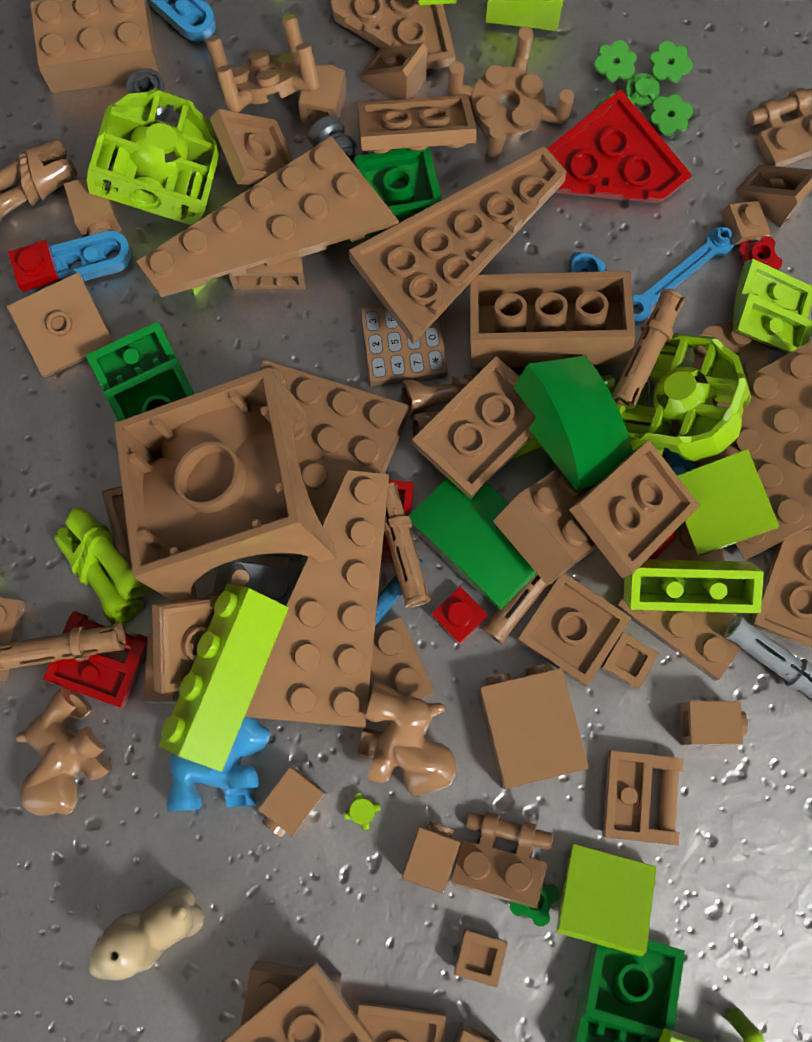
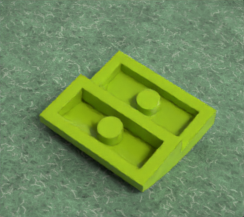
[733,259,812,354]

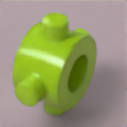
[344,792,381,830]

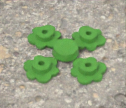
[594,40,693,136]

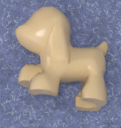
[88,886,205,980]

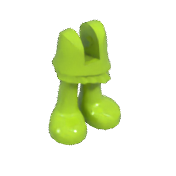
[54,507,154,625]

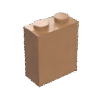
[478,663,589,789]

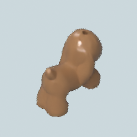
[356,682,457,797]
[16,687,112,816]

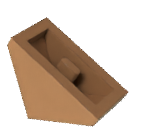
[359,43,427,100]
[736,165,812,228]

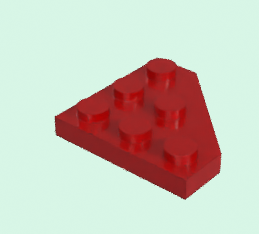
[547,89,693,204]

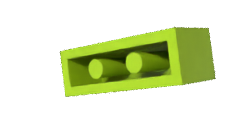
[624,559,764,613]

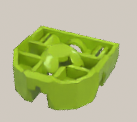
[87,88,221,226]
[616,333,751,462]

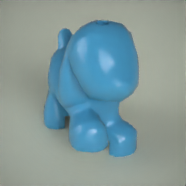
[167,717,270,811]

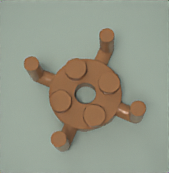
[206,14,320,113]
[448,27,574,159]

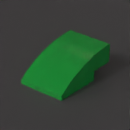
[354,147,442,239]
[85,321,195,422]
[514,356,633,490]
[409,478,537,610]
[569,940,685,1042]

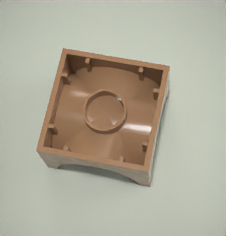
[114,368,337,602]

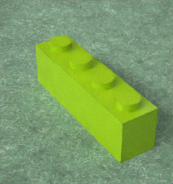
[158,584,289,772]

